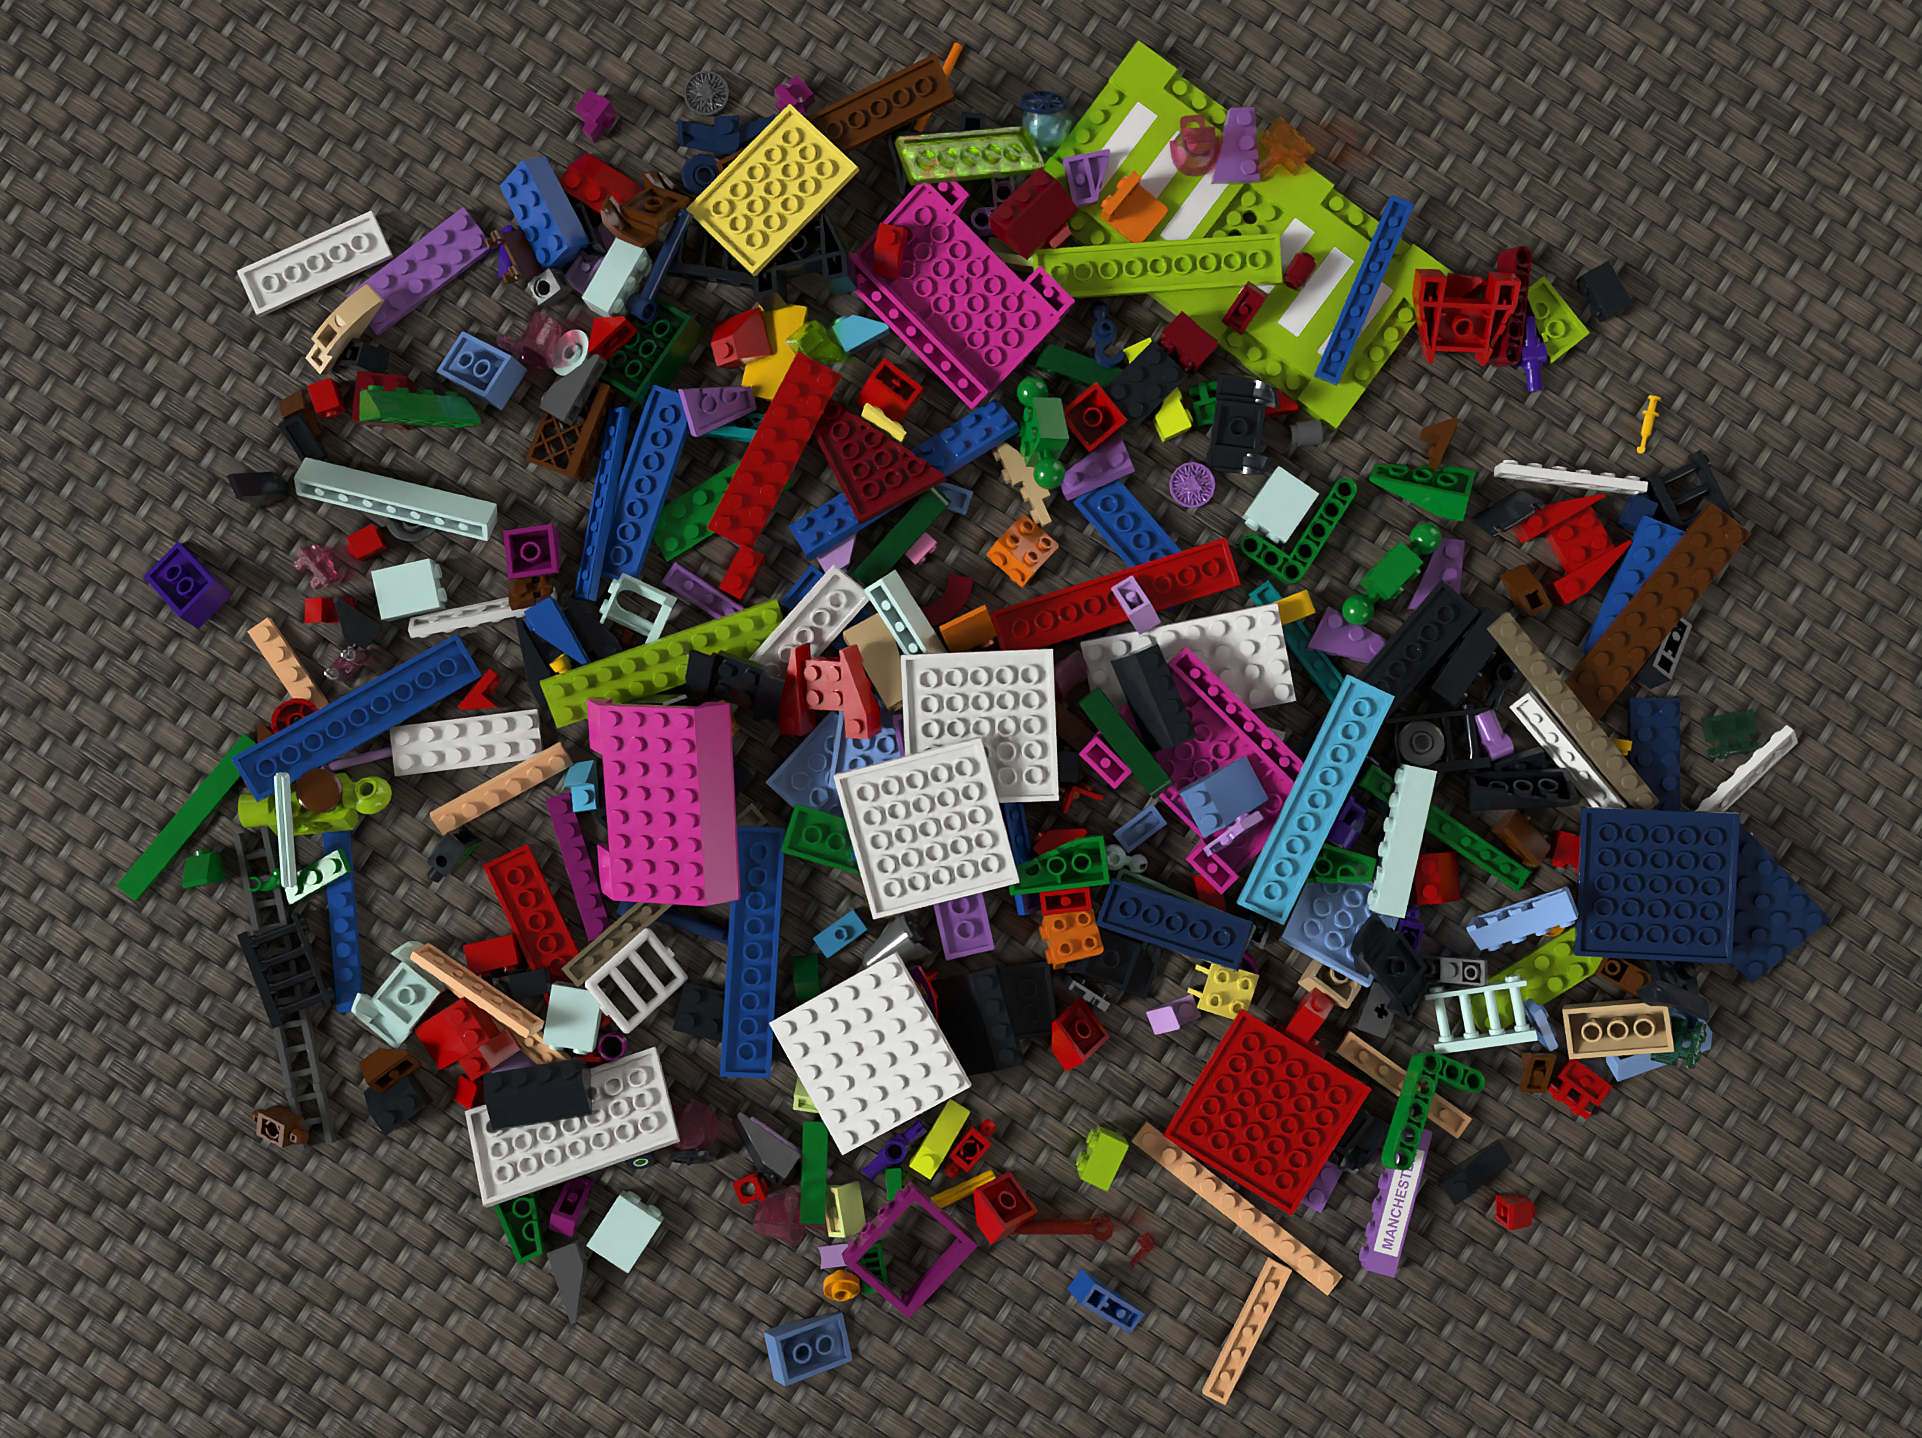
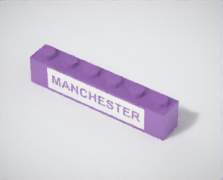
[1359,1127,1433,1278]

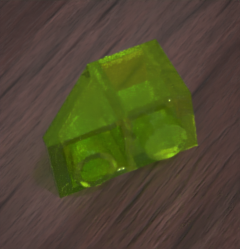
[785,320,845,365]

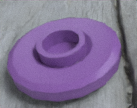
[1169,462,1215,508]

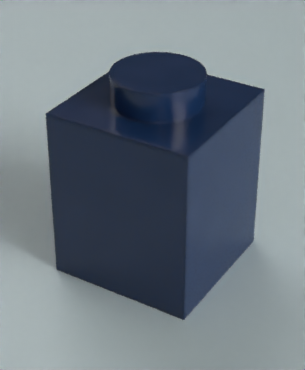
[1617,493,1658,532]

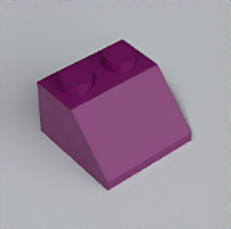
[503,524,562,580]

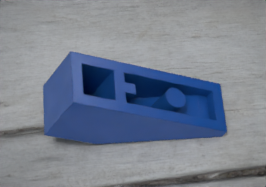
[524,597,591,665]
[1067,1269,1145,1334]

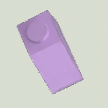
[816,532,858,574]
[1111,576,1161,635]

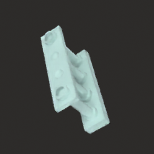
[1425,974,1538,1054]

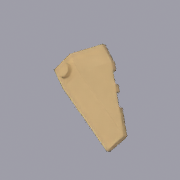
[1298,959,1362,1009]

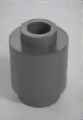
[1289,420,1327,447]

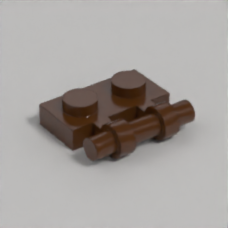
[507,572,553,611]

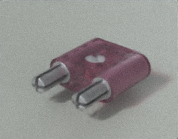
[324,648,366,683]

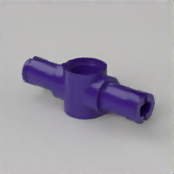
[1517,316,1547,392]
[862,1119,928,1181]

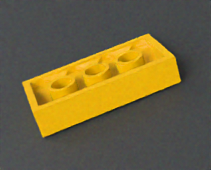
[741,303,808,402]

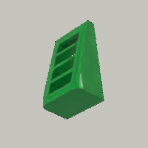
[859,1240,889,1295]

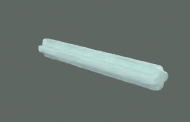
[274,772,297,888]

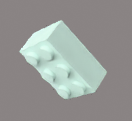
[582,237,652,317]

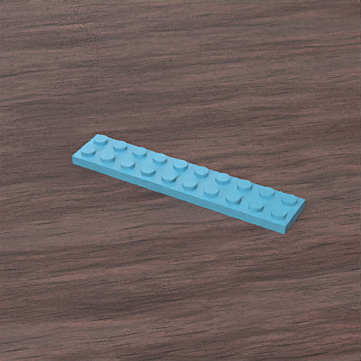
[1237,675,1395,925]

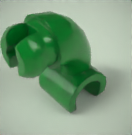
[247,868,281,892]

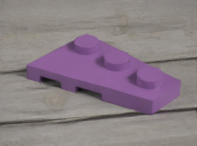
[678,385,757,437]
[1061,431,1135,501]
[1305,606,1388,663]

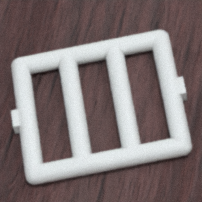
[585,928,688,1033]

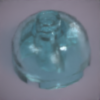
[1022,111,1072,152]

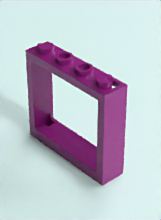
[841,1181,978,1319]

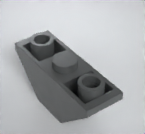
[1419,955,1487,986]

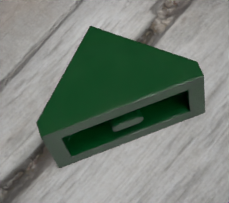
[793,954,822,1006]

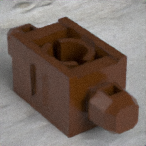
[252,1105,309,1148]

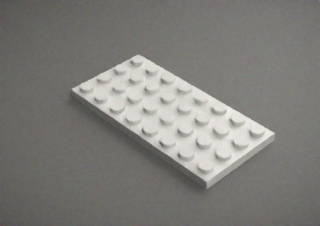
[1081,602,1296,730]
[465,1047,680,1208]

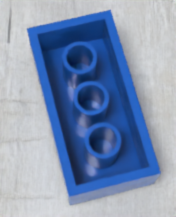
[499,156,591,271]

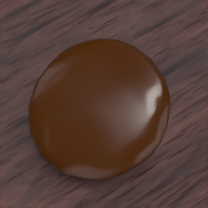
[295,768,343,814]

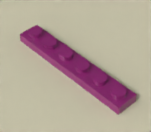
[546,792,612,941]

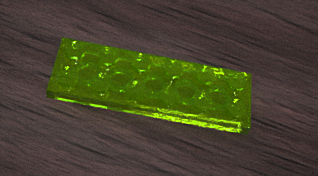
[894,126,1045,186]

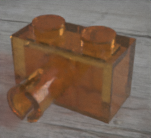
[1257,116,1316,178]

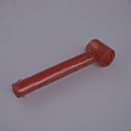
[1010,1213,1113,1241]

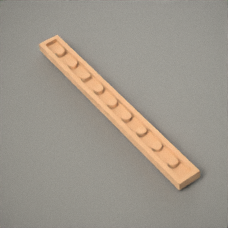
[1131,1121,1343,1296]

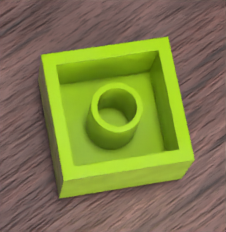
[1075,1124,1129,1192]

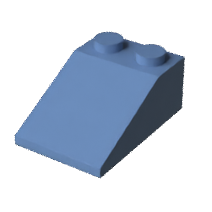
[436,331,528,411]
[1178,755,1269,838]
[764,1311,853,1386]

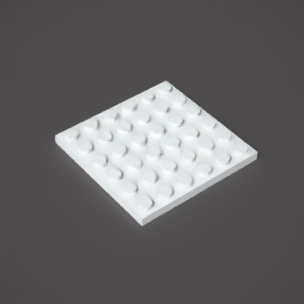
[901,649,1059,803]
[833,736,1020,919]
[769,952,972,1155]

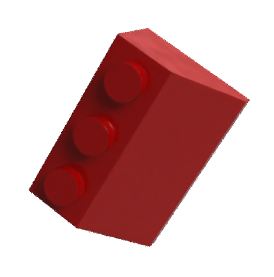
[559,153,645,219]

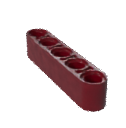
[1488,246,1532,368]

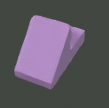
[1145,994,1201,1035]

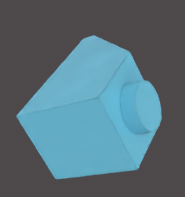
[832,315,890,357]

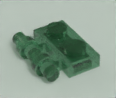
[1701,709,1759,760]
[1651,1016,1707,1069]

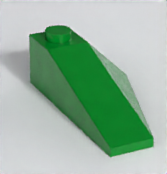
[1369,464,1476,521]
[1009,835,1110,896]
[1304,843,1377,883]

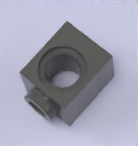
[528,268,573,306]

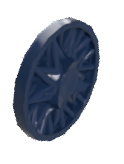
[1021,91,1066,114]
[681,153,720,196]

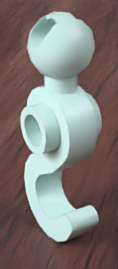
[1084,835,1148,873]

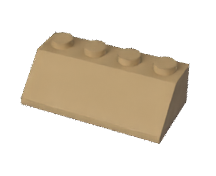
[1562,999,1674,1059]

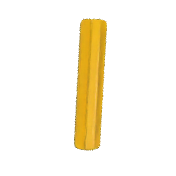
[930,1170,996,1208]

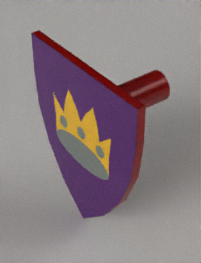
[908,966,939,1021]

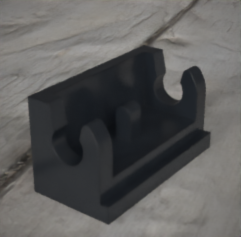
[576,201,608,264]

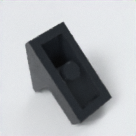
[1246,910,1274,952]

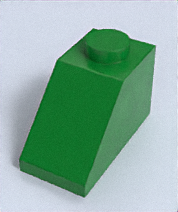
[182,849,226,889]

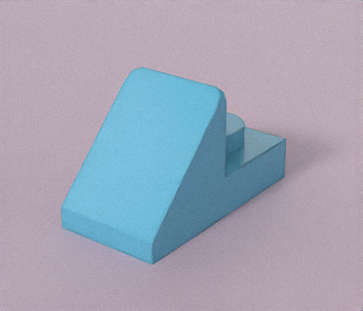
[564,760,600,813]

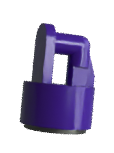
[1325,792,1367,851]

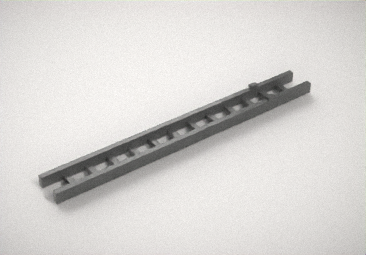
[233,827,336,1151]

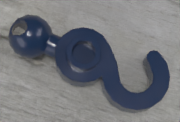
[1090,302,1125,369]

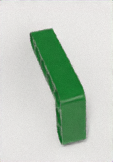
[1237,478,1357,585]
[1381,1052,1485,1171]

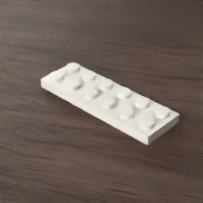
[237,211,393,317]
[749,564,870,680]
[390,709,544,776]

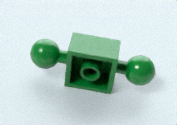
[1017,376,1069,490]
[1342,523,1442,626]

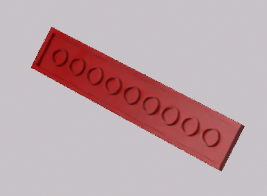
[989,537,1241,651]

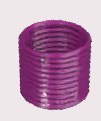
[598,1031,628,1061]

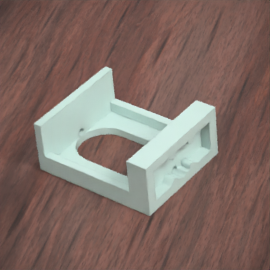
[599,573,677,644]

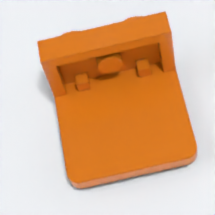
[1100,171,1168,243]
[986,515,1058,587]
[1039,908,1104,970]

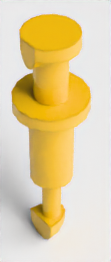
[1637,395,1661,454]

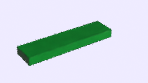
[800,1121,828,1224]

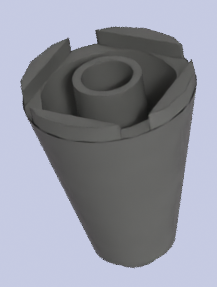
[863,911,933,968]

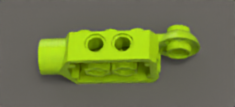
[238,773,392,836]

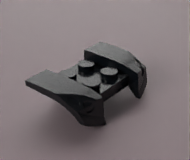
[1205,373,1280,475]
[685,649,785,721]
[1350,913,1431,1022]
[1062,914,1163,1000]
[1636,960,1710,1021]
[1334,1106,1391,1174]

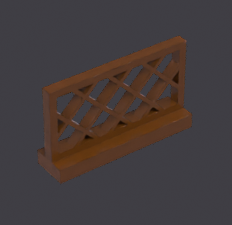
[525,375,618,482]

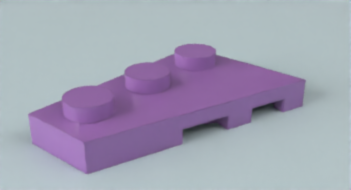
[1211,107,1260,184]
[1407,538,1465,610]

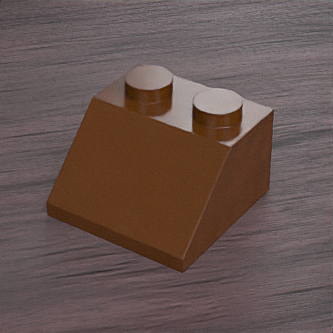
[1489,809,1551,867]

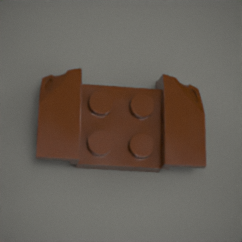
[600,171,698,249]

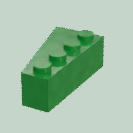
[493,1191,545,1265]

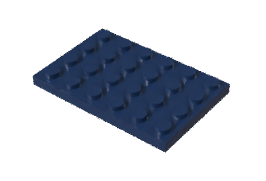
[1732,823,1830,984]

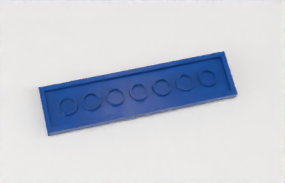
[601,384,690,580]

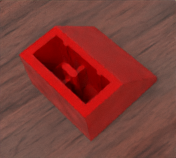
[855,358,924,424]

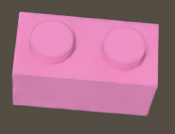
[905,532,937,566]

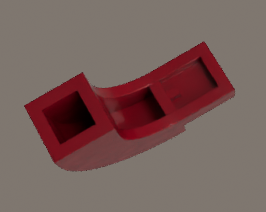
[919,573,973,628]

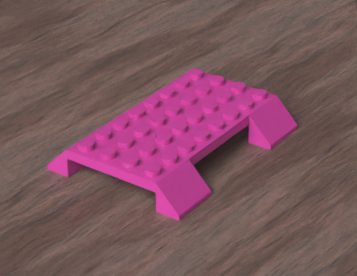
[849,159,1075,410]
[1079,647,1304,895]
[587,698,741,906]

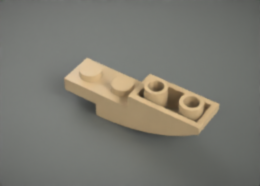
[306,284,384,375]
[991,441,1052,528]

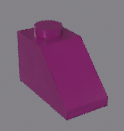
[548,1176,594,1237]

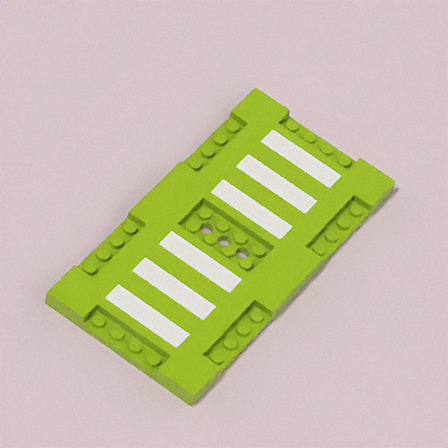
[1042,40,1453,432]

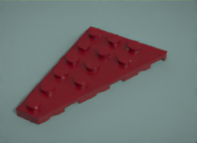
[813,399,946,525]

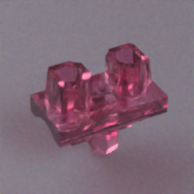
[293,544,341,590]

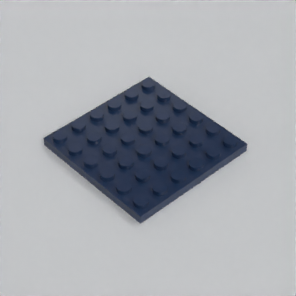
[1574,807,1740,964]

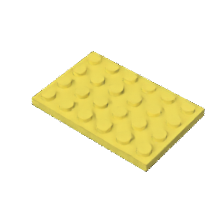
[686,104,859,277]

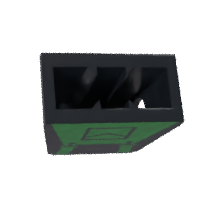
[427,825,483,883]

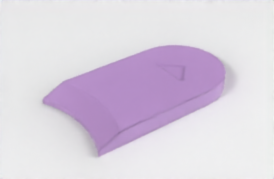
[817,1243,848,1269]

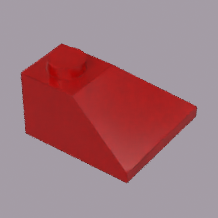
[711,307,773,370]
[1052,997,1110,1071]
[973,1171,1039,1245]

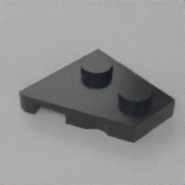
[1063,973,1111,1012]

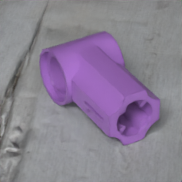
[1474,709,1514,762]

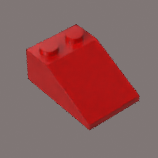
[413,996,500,1070]

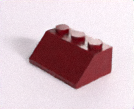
[989,167,1078,260]

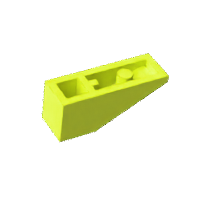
[909,1098,971,1180]

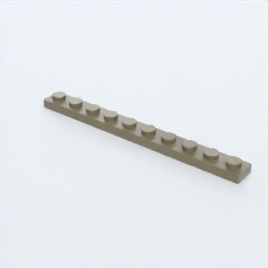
[1487,612,1660,809]
[561,803,768,987]

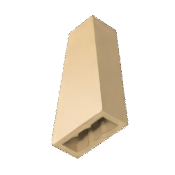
[843,613,903,714]

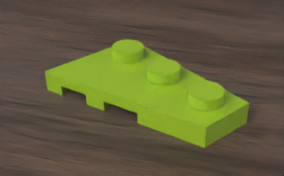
[1527,276,1590,365]

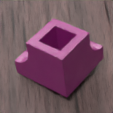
[774,75,815,118]
[574,89,616,143]

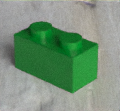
[885,1165,906,1200]

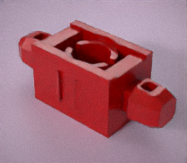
[944,1118,996,1179]

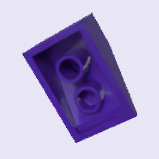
[144,541,233,629]

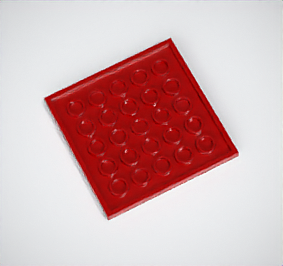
[1163,1008,1371,1216]

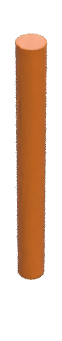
[912,43,963,133]

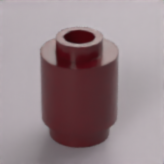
[1283,252,1317,291]

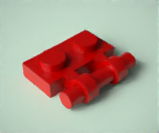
[1547,1057,1612,1119]

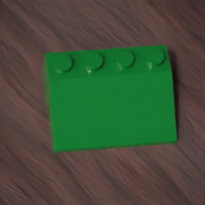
[359,385,481,429]

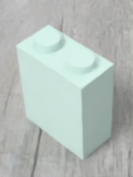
[1242,466,1319,545]
[371,559,447,622]
[542,981,606,1054]
[586,1190,665,1273]

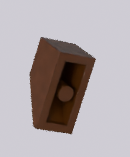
[359,1048,422,1094]

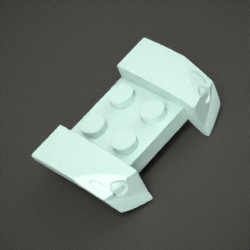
[351,941,448,1050]

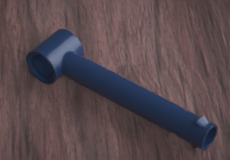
[626,208,694,323]
[616,901,729,945]

